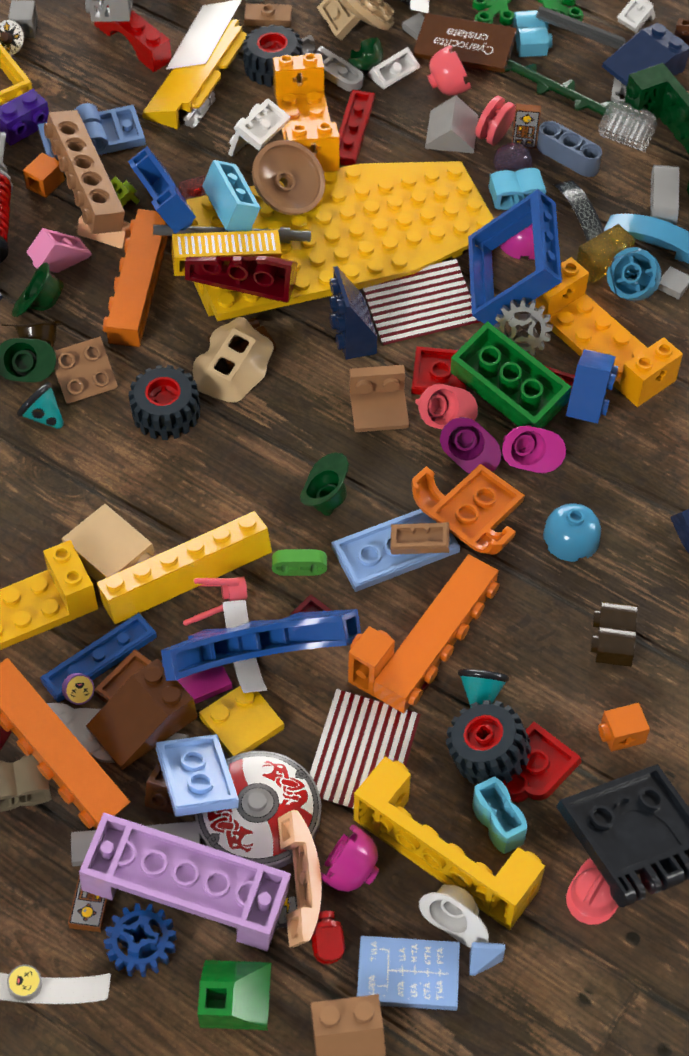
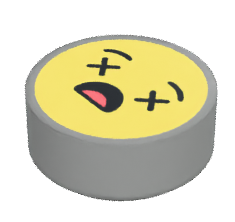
[7,965,42,1001]

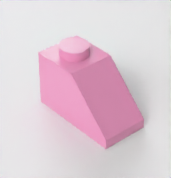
[26,228,92,273]

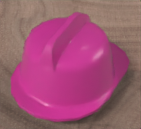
[502,426,566,473]

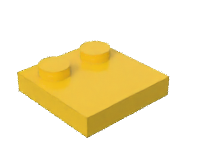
[199,686,284,757]

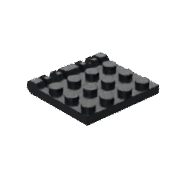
[556,764,689,908]

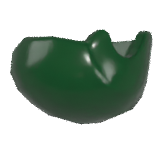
[348,37,383,71]

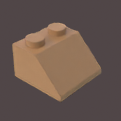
[311,994,386,1056]

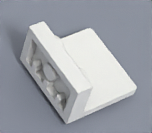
[228,98,291,157]

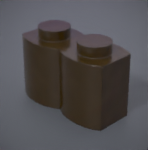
[590,601,638,667]

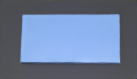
[331,509,460,592]

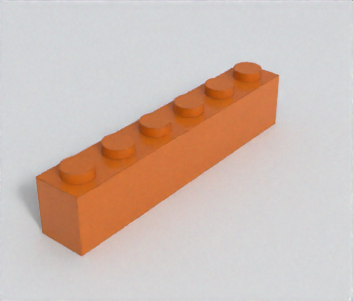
[103,209,168,347]
[373,554,500,714]
[0,657,130,830]

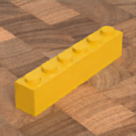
[96,511,272,624]

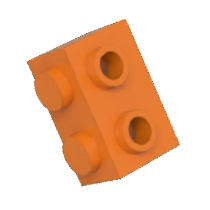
[348,626,395,697]

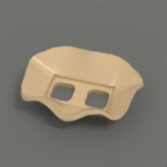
[193,317,274,402]

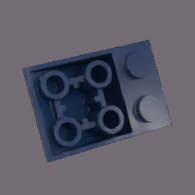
[329,266,377,360]

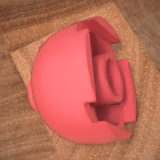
[427,45,471,95]

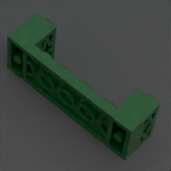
[622,63,689,195]

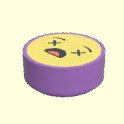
[62,673,94,705]

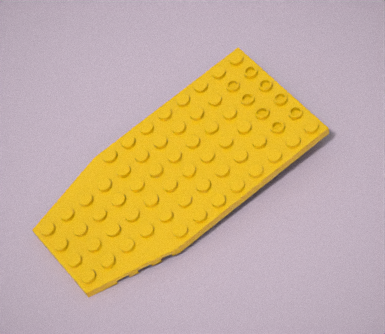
[186,161,494,322]

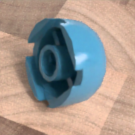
[607,247,662,301]
[543,503,601,562]

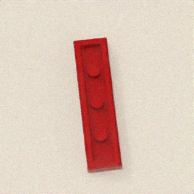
[339,90,375,166]

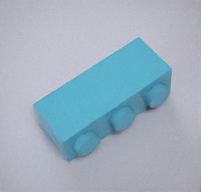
[202,160,260,232]

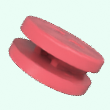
[475,96,516,146]

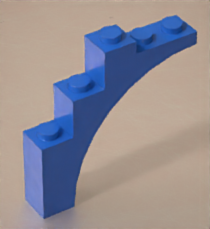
[161,609,361,681]

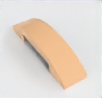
[278,810,322,947]

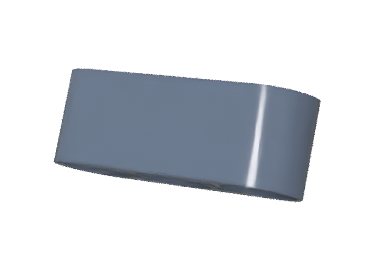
[537,121,602,177]

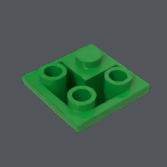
[197,960,271,1030]

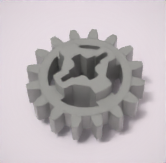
[494,298,553,356]

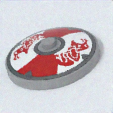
[195,751,321,869]

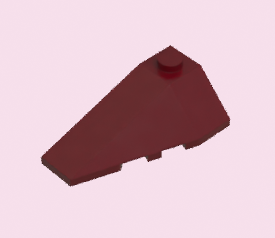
[185,256,298,303]

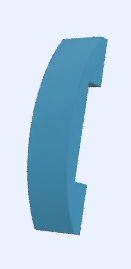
[604,214,689,263]

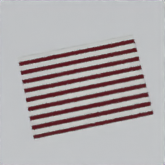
[363,259,480,345]
[310,689,421,809]

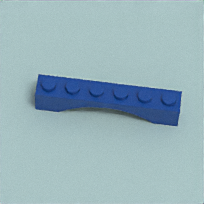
[128,146,196,234]

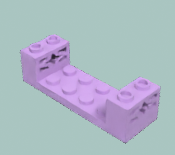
[79,812,291,952]

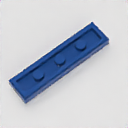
[40,613,157,703]

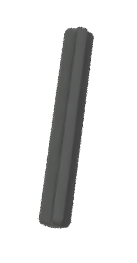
[536,6,625,49]

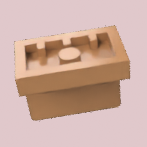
[54,336,118,404]
[349,365,409,432]

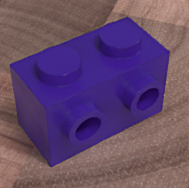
[0,89,49,146]

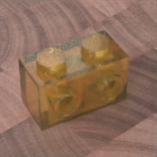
[576,224,635,283]

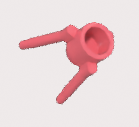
[183,576,247,626]

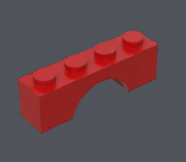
[94,5,172,72]

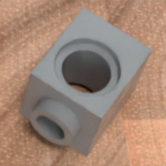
[8,0,38,38]

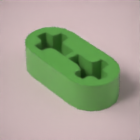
[272,549,327,576]

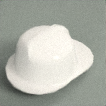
[419,884,489,948]

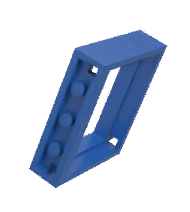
[468,189,562,325]

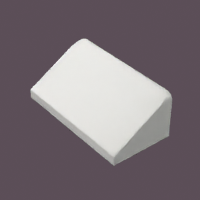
[367,47,421,89]

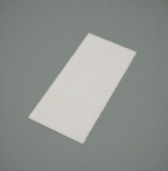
[166,0,241,69]

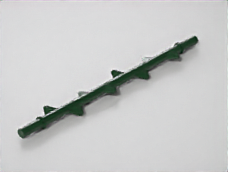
[500,59,642,133]

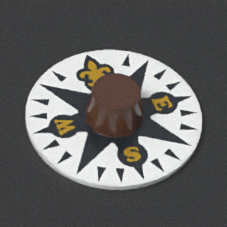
[0,20,24,56]

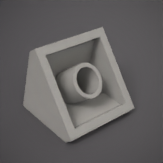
[425,95,479,154]

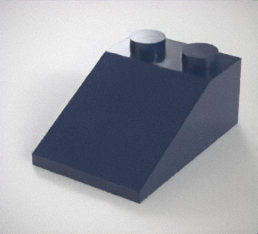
[602,23,689,86]

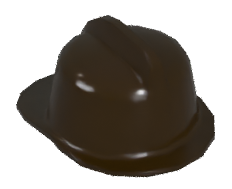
[1,321,62,347]

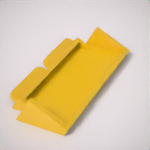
[142,19,247,129]

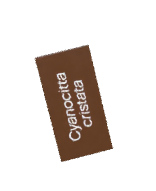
[413,13,517,73]

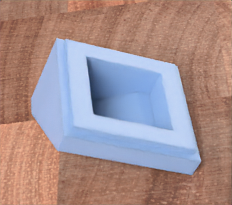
[469,942,505,976]

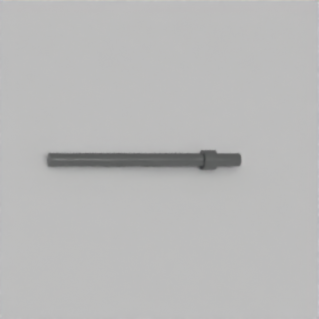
[153,224,311,243]

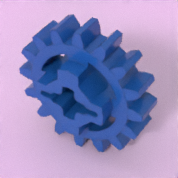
[104,903,177,977]

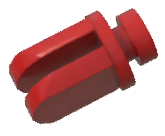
[311,911,345,965]

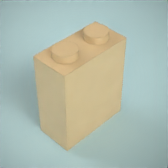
[62,504,154,582]

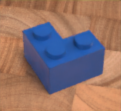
[566,349,619,424]

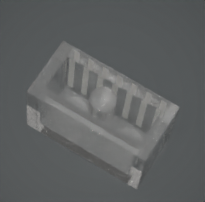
[598,101,657,152]

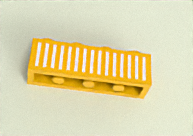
[172,230,282,276]

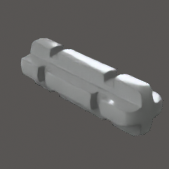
[184,91,215,128]

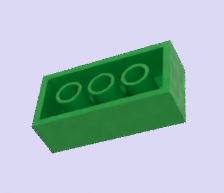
[451,321,571,429]

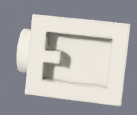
[617,0,655,33]

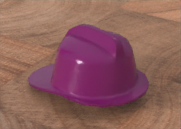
[440,417,502,474]

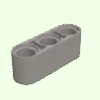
[650,165,679,225]

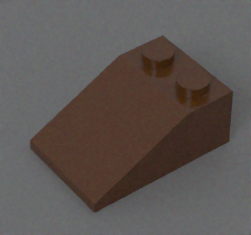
[86,658,198,770]

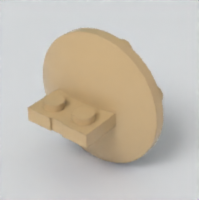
[317,0,395,40]

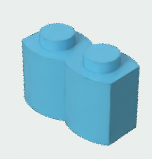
[513,10,552,57]
[489,168,546,210]
[472,776,527,854]

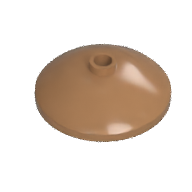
[252,140,325,215]

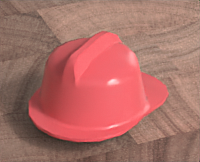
[415,384,478,429]
[566,858,619,925]

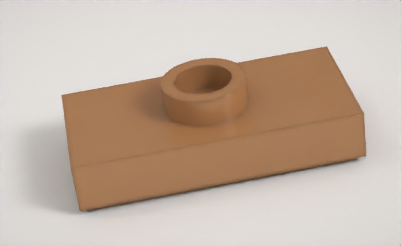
[244,4,292,27]
[390,522,450,554]

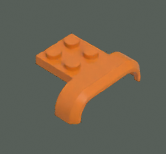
[412,464,525,555]

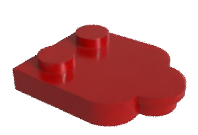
[502,721,582,802]

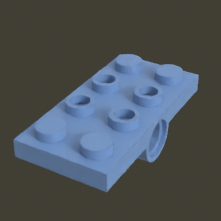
[38,103,146,159]

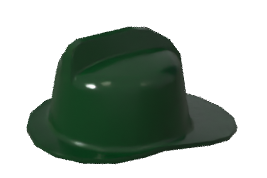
[12,262,64,317]
[0,338,56,383]
[300,452,349,516]

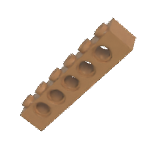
[44,110,125,234]

